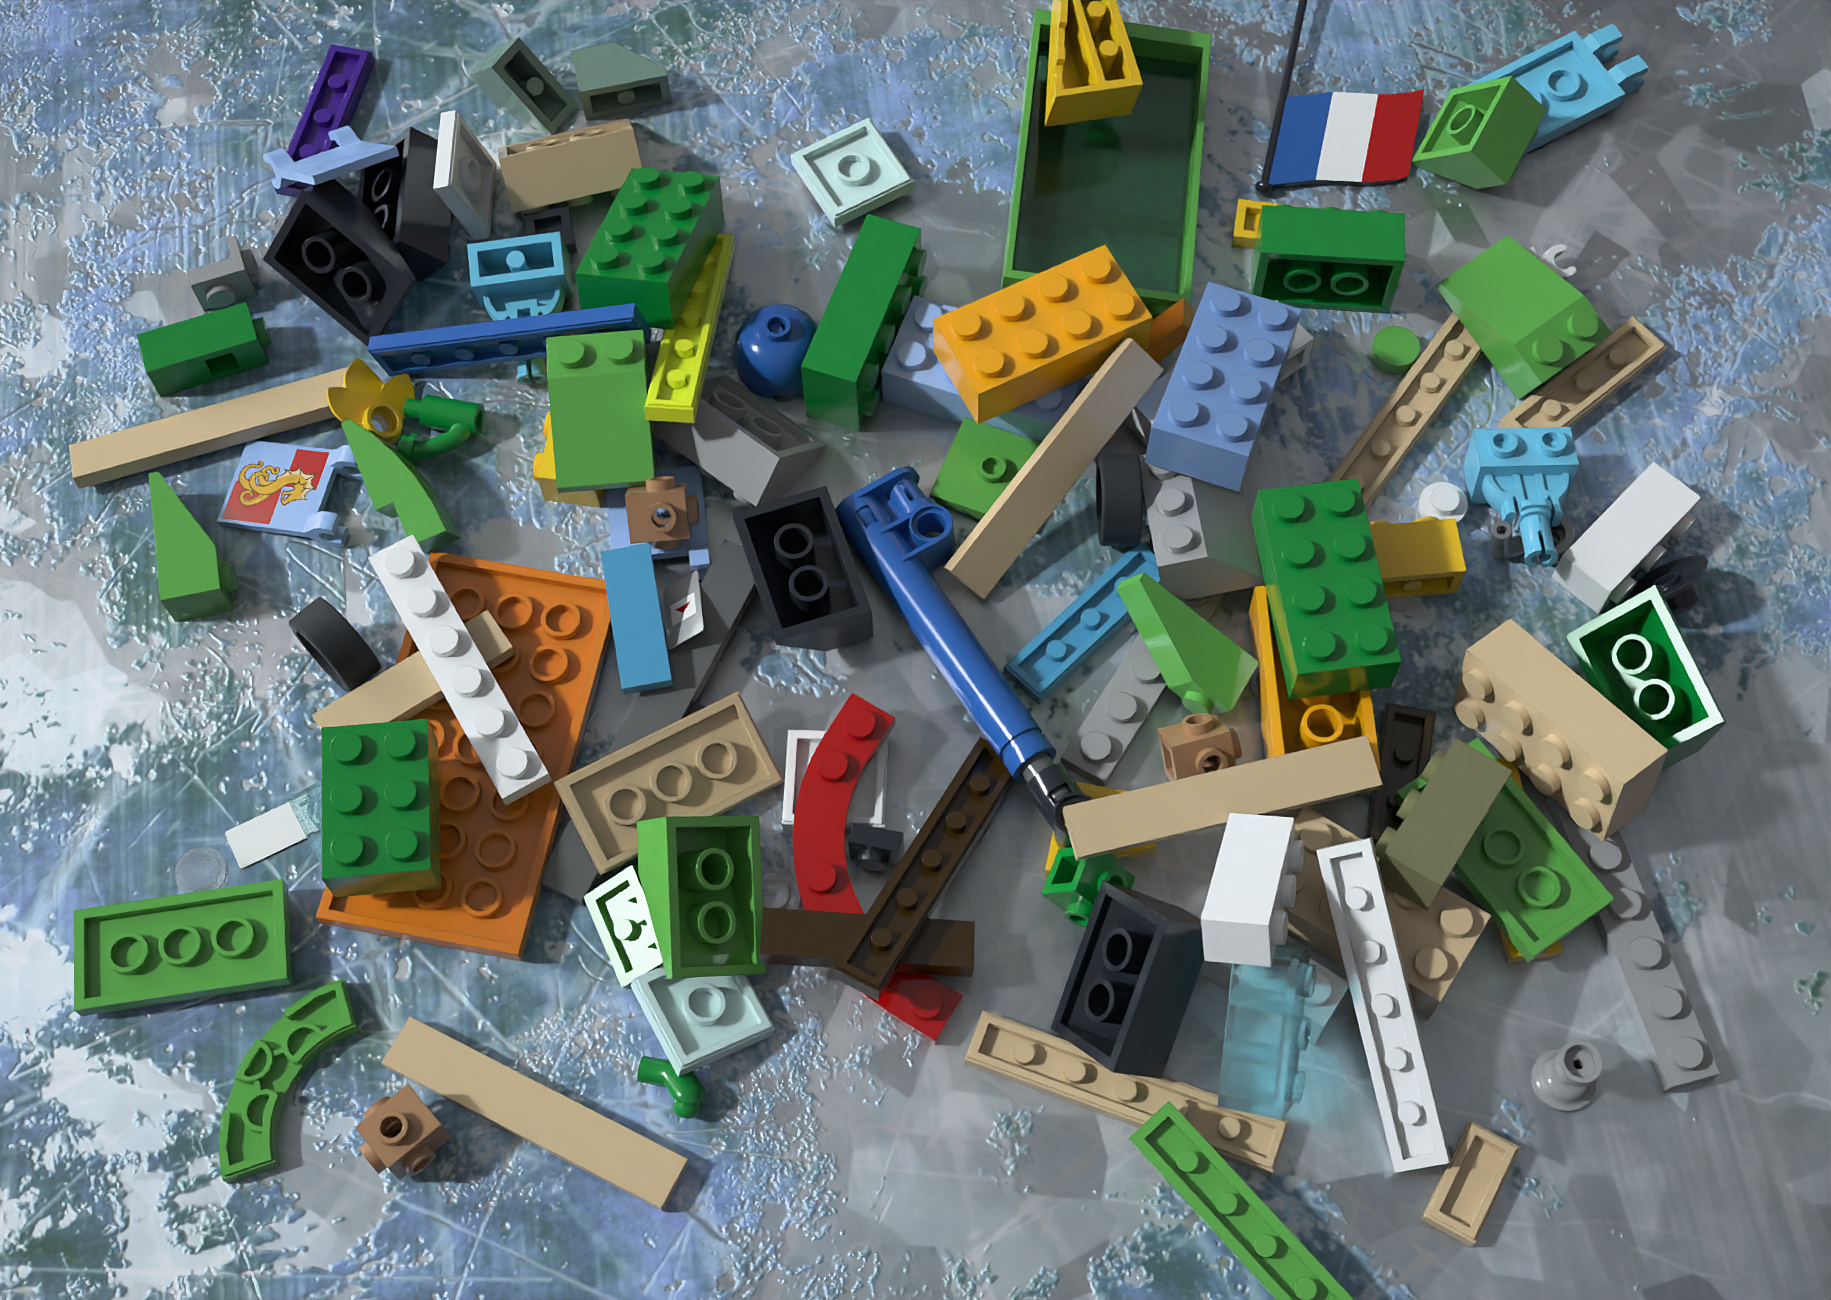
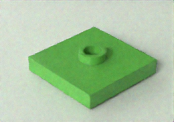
[929,417,1041,520]

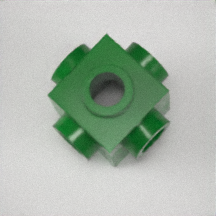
[1041,847,1136,928]

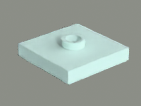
[791,118,914,228]
[631,966,775,1077]

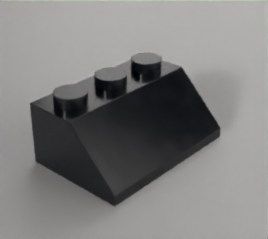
[358,126,454,281]
[732,486,874,652]
[1051,880,1204,1079]

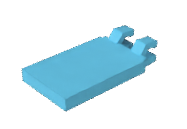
[1466,24,1649,155]

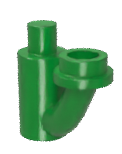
[397,394,485,468]

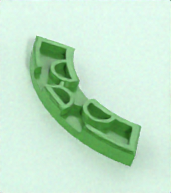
[219,978,360,1184]

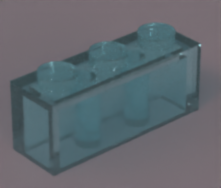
[1217,942,1317,1120]

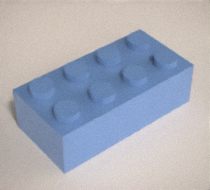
[1145,281,1302,492]

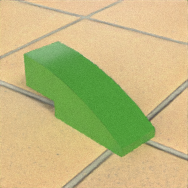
[341,419,461,554]

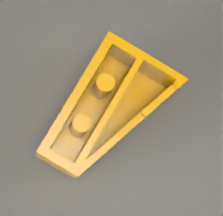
[1045,0,1143,127]

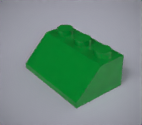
[1566,585,1727,771]

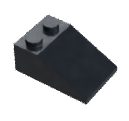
[262,179,417,347]

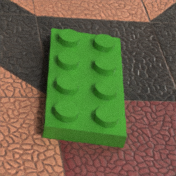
[1394,737,1615,963]
[73,879,292,1016]

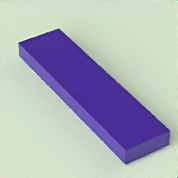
[274,44,375,198]

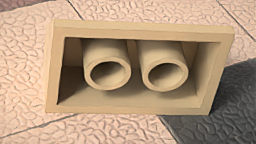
[498,118,642,217]

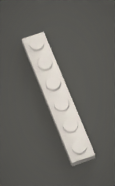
[368,534,552,805]
[1316,837,1451,1173]

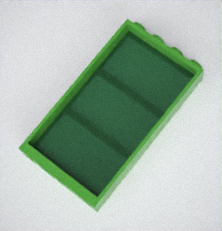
[1000,9,1211,320]

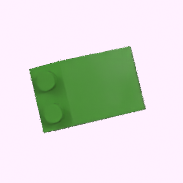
[1435,235,1612,400]
[546,330,655,493]
[637,816,766,979]

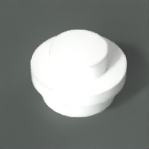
[1418,482,1468,524]

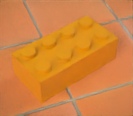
[933,245,1153,425]
[1248,586,1381,792]

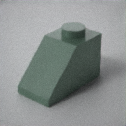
[469,37,578,136]
[571,42,672,120]

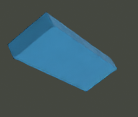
[600,543,674,695]

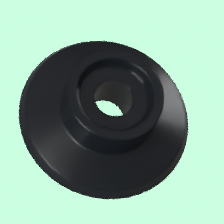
[1623,556,1708,616]

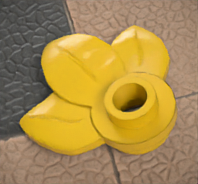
[326,358,415,445]

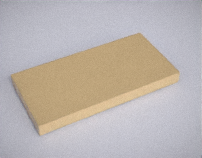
[554,691,784,875]

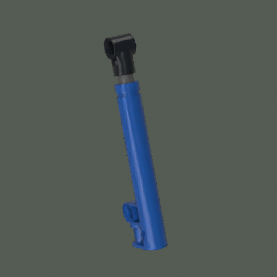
[835,466,1094,849]

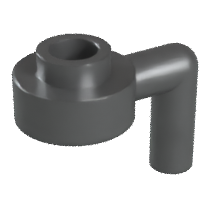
[1491,514,1576,563]

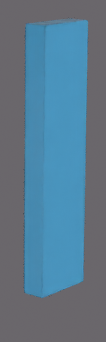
[1003,541,1161,705]

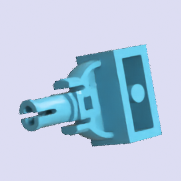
[467,232,574,385]
[1463,427,1579,568]

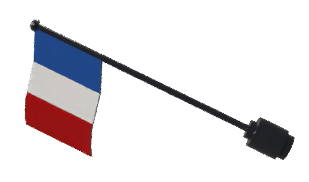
[1255,0,1424,196]

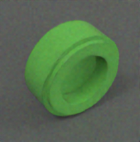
[1370,326,1420,375]

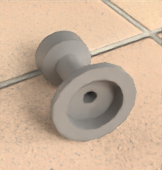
[1531,1040,1603,1113]

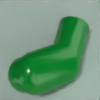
[637,1055,706,1119]

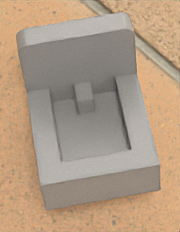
[186,235,260,311]

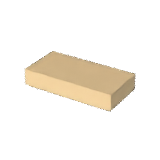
[1421,1121,1520,1247]

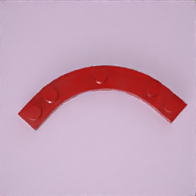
[792,692,963,1044]

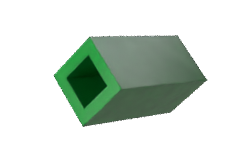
[137,302,272,397]

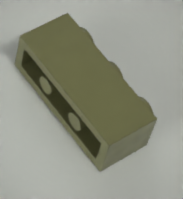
[1375,738,1512,911]

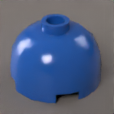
[733,303,819,399]

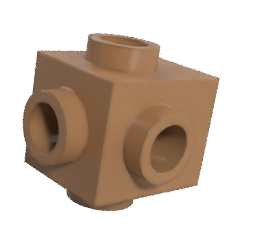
[625,476,700,549]
[1157,713,1242,781]
[355,1084,451,1180]

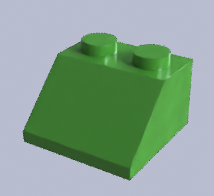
[1411,76,1547,189]

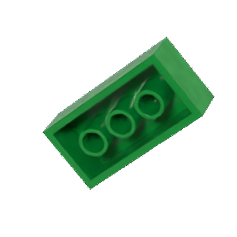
[575,167,725,330]
[801,214,928,432]
[1251,478,1402,700]

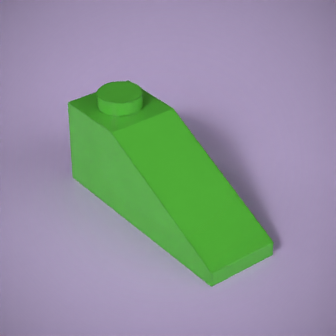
[149,472,239,622]
[1116,572,1259,715]

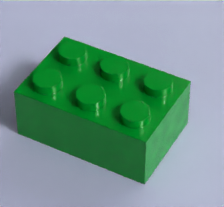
[1250,204,1405,314]
[321,719,441,898]

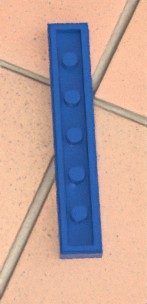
[368,303,652,376]

